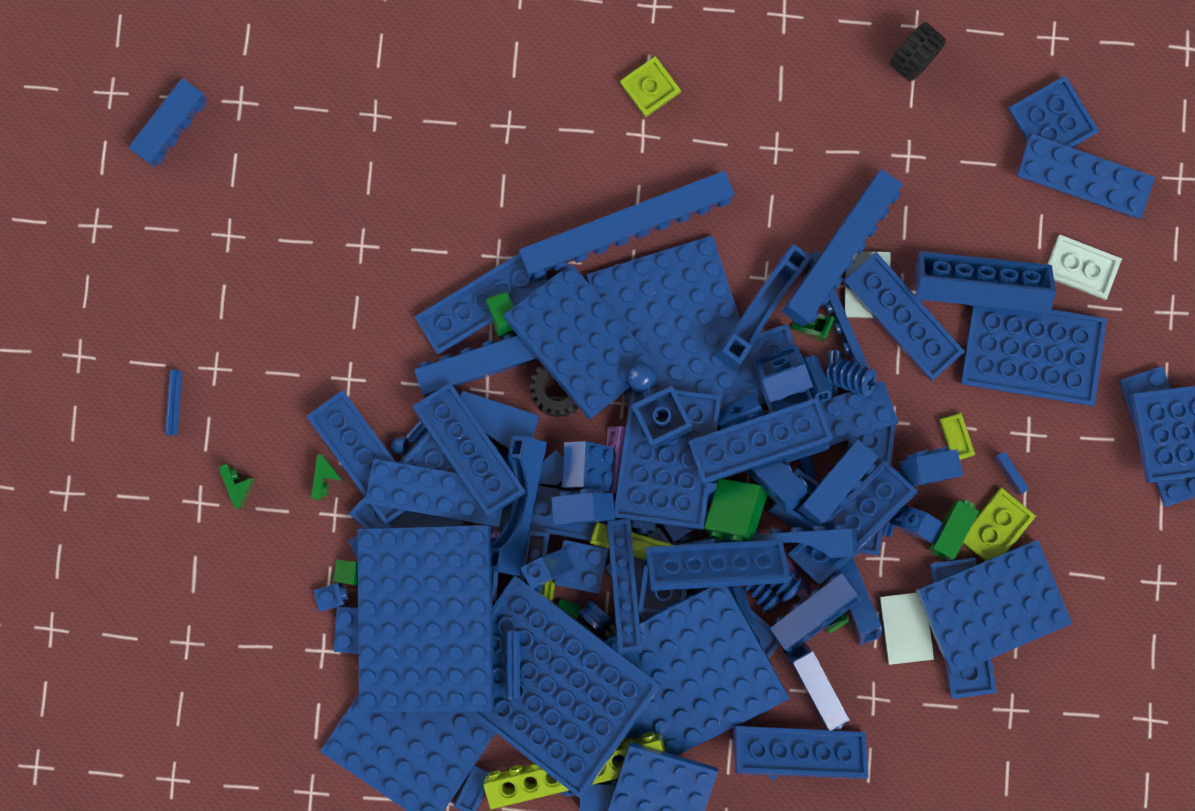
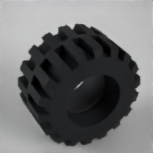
[889,22,946,82]
[530,366,579,417]

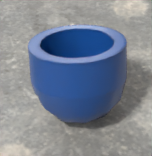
[390,437,408,455]

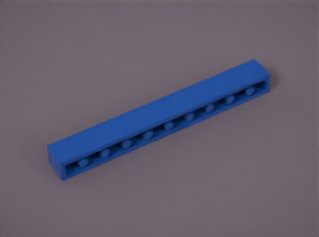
[518,171,735,279]

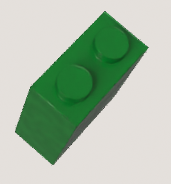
[704,479,767,542]
[927,499,979,561]

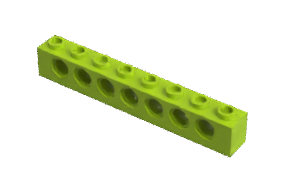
[483,732,666,809]

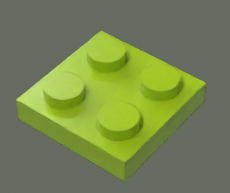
[620,56,681,118]

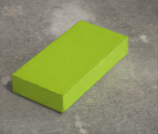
[939,413,975,460]

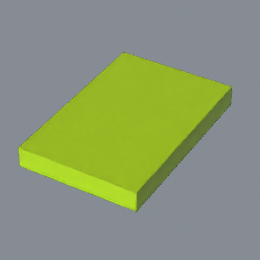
[963,487,1036,561]

